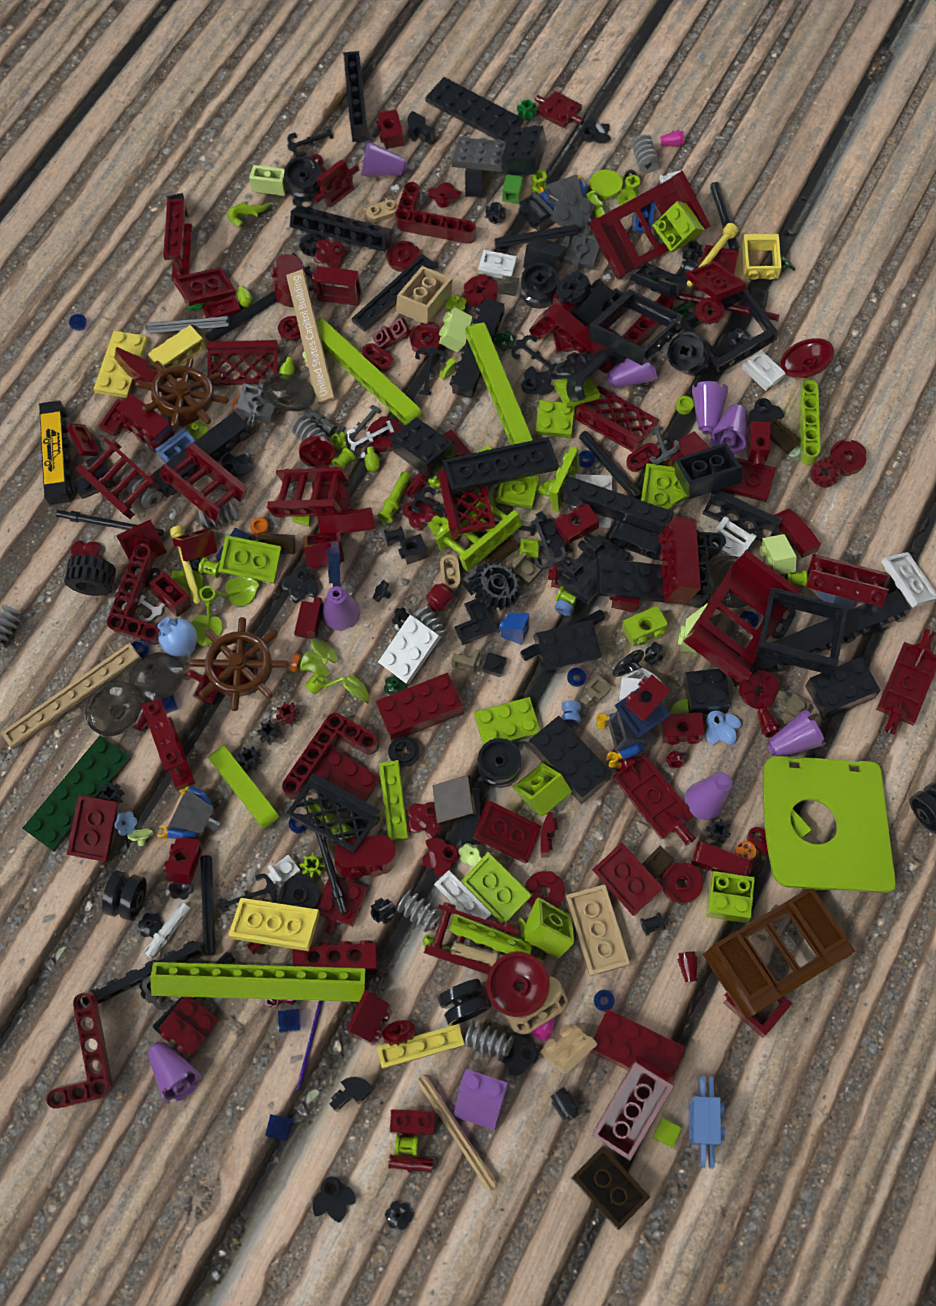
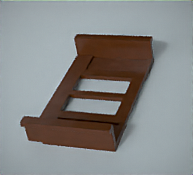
[702,889,855,1021]

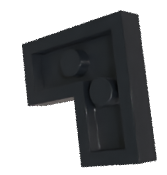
[74,454,116,499]
[455,598,497,646]

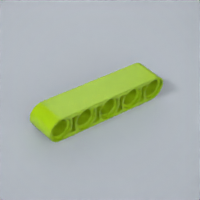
[799,380,820,466]
[208,745,280,830]

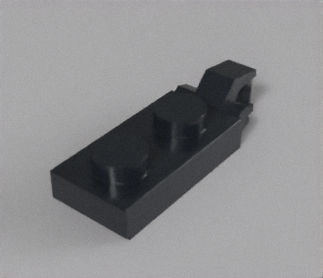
[535,511,573,559]

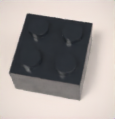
[683,669,731,715]

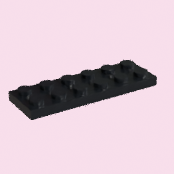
[425,77,523,142]
[442,437,559,494]
[596,558,708,607]

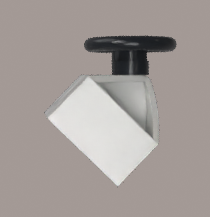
[612,649,662,702]

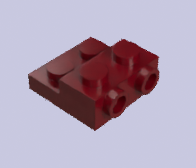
[159,997,219,1055]

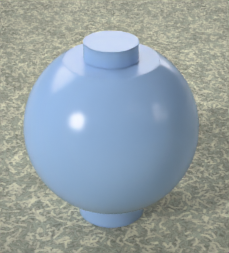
[158,617,197,656]

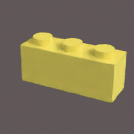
[148,325,206,372]

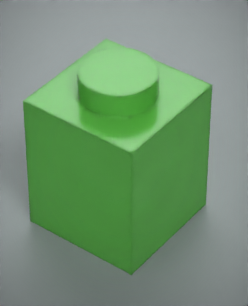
[502,174,523,204]

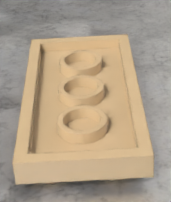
[566,884,630,976]

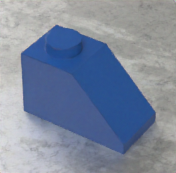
[632,202,655,233]
[499,613,530,645]

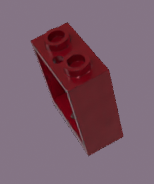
[312,266,361,306]
[723,992,793,1038]

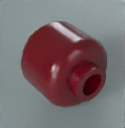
[426,583,454,612]

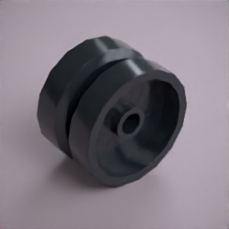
[284,156,322,202]
[521,263,559,309]
[667,332,713,376]
[477,738,522,788]
[909,781,936,834]
[102,870,147,921]
[437,979,491,1026]

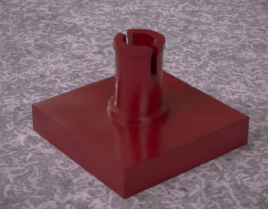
[116,519,167,561]

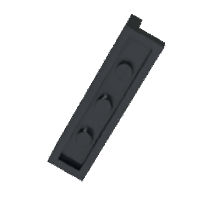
[702,490,782,542]

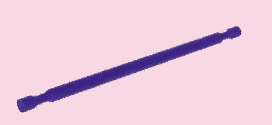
[296,1001,323,1090]

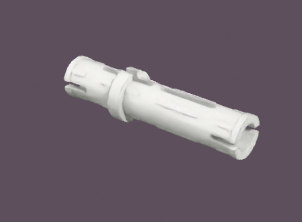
[142,902,191,960]

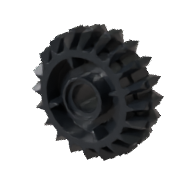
[471,561,522,611]

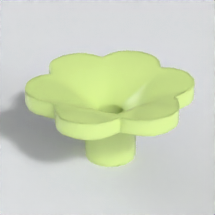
[127,828,153,846]
[458,843,482,867]

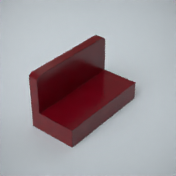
[172,529,217,562]
[294,597,324,639]

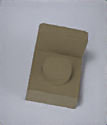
[511,552,541,586]
[451,649,482,674]

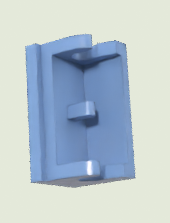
[156,428,195,464]

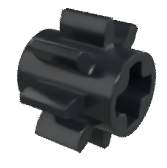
[485,202,506,224]
[682,240,703,261]
[257,719,283,745]
[238,746,262,772]
[98,782,125,803]
[705,819,731,845]
[371,897,396,925]

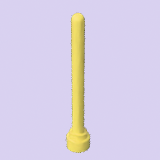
[687,223,739,287]
[170,526,200,604]

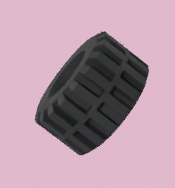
[64,555,116,596]

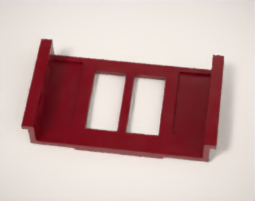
[589,170,711,279]
[683,550,801,684]

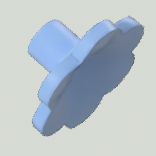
[114,811,137,836]

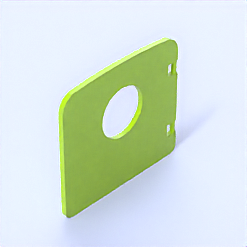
[763,756,896,893]

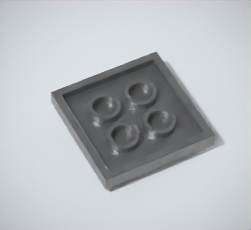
[452,137,507,172]

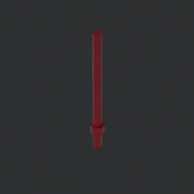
[676,293,780,321]

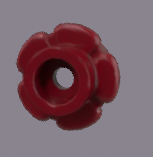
[666,751,685,768]

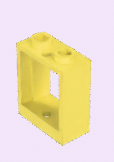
[742,234,781,280]

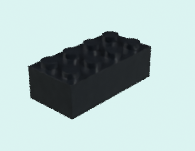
[529,715,612,804]

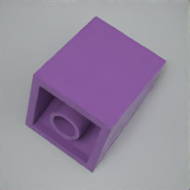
[454,1069,508,1131]

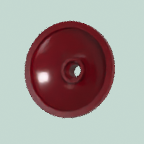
[781,338,835,378]
[486,952,550,1018]

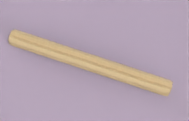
[417,1074,497,1191]

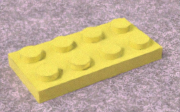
[94,331,148,398]
[228,898,320,951]

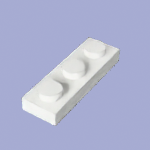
[434,870,492,924]

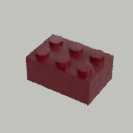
[116,394,175,453]

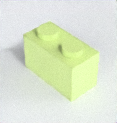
[249,165,287,196]
[439,307,472,352]
[760,534,797,575]

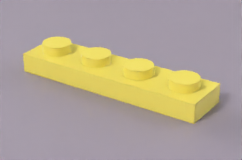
[377,1024,465,1069]

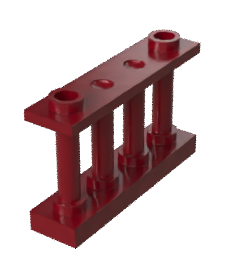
[163,199,192,282]
[76,437,160,519]
[160,442,248,522]
[266,467,349,517]
[806,554,888,608]
[142,698,195,791]
[423,902,519,975]

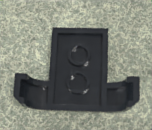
[630,257,699,299]
[550,349,625,401]

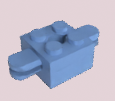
[689,1076,725,1169]

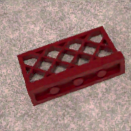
[207,340,279,385]
[575,386,659,452]
[438,470,495,540]

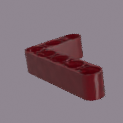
[395,182,476,244]
[587,295,674,363]
[529,303,617,373]
[107,543,160,645]
[282,713,378,800]
[46,991,113,1109]

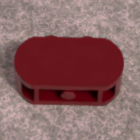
[271,254,304,307]
[334,835,396,878]

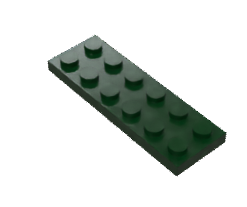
[22,735,131,852]

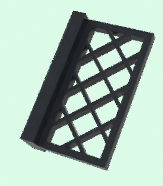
[286,773,381,854]

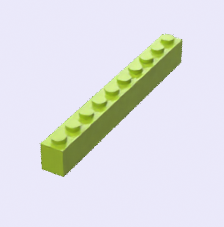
[150,962,365,1002]

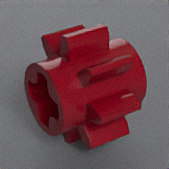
[276,702,300,727]

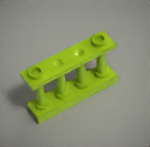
[435,492,522,571]

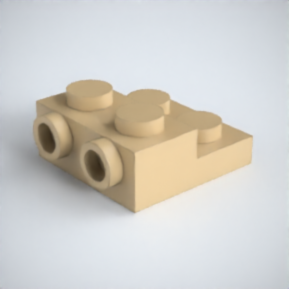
[540,1023,597,1074]

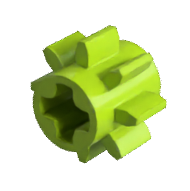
[300,852,326,879]

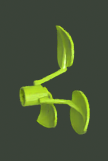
[171,570,259,647]
[300,638,369,704]

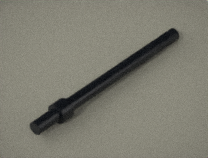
[56,510,164,537]
[311,817,348,915]

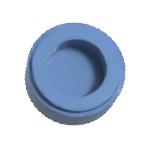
[555,600,574,616]

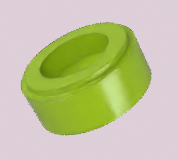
[676,396,694,414]

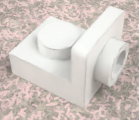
[267,855,301,886]

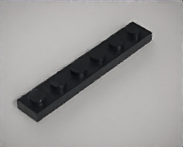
[351,254,435,332]
[82,941,203,1007]

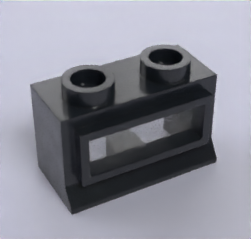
[519,191,555,231]

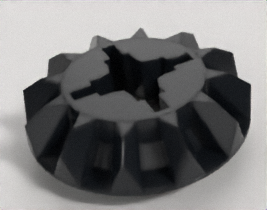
[299,233,325,256]
[388,736,420,767]

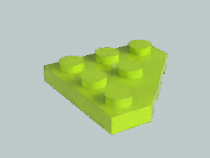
[641,463,688,510]

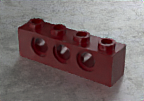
[293,940,378,972]

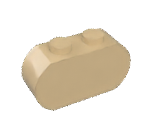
[505,976,567,1034]

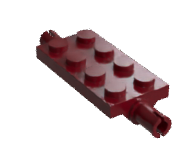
[876,629,936,735]
[611,748,696,846]

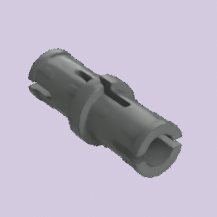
[303,407,337,436]

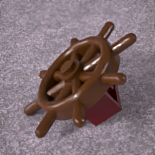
[135,357,229,428]
[188,617,289,711]

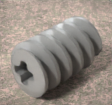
[632,134,659,173]
[291,415,331,442]
[125,473,163,508]
[198,500,239,529]
[0,604,21,648]
[412,606,447,649]
[397,889,443,933]
[465,1020,514,1061]

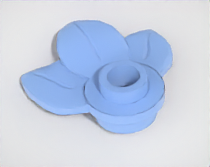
[705,710,742,745]

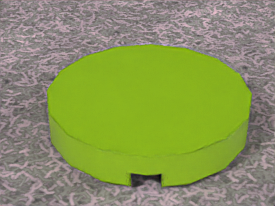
[589,169,623,200]

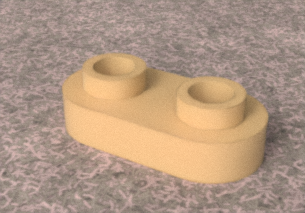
[366,200,398,223]
[440,555,461,591]

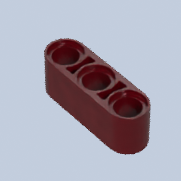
[691,842,754,877]

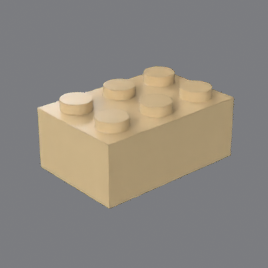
[396,266,452,324]

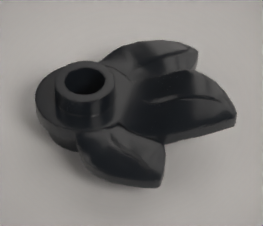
[580,117,611,143]
[521,366,554,395]
[748,398,784,425]
[222,452,254,477]
[281,567,318,603]
[501,1032,538,1076]
[313,1177,356,1223]

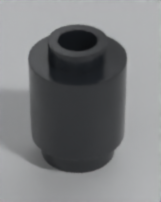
[550,1087,580,1122]

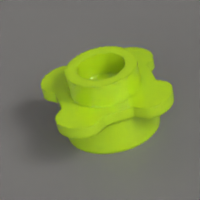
[331,432,347,453]

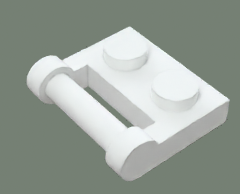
[713,516,757,561]

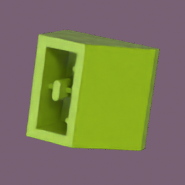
[653,201,705,252]
[706,871,754,923]

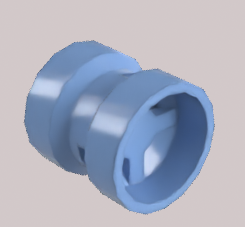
[561,701,581,726]

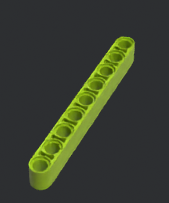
[316,317,423,425]
[465,322,533,445]

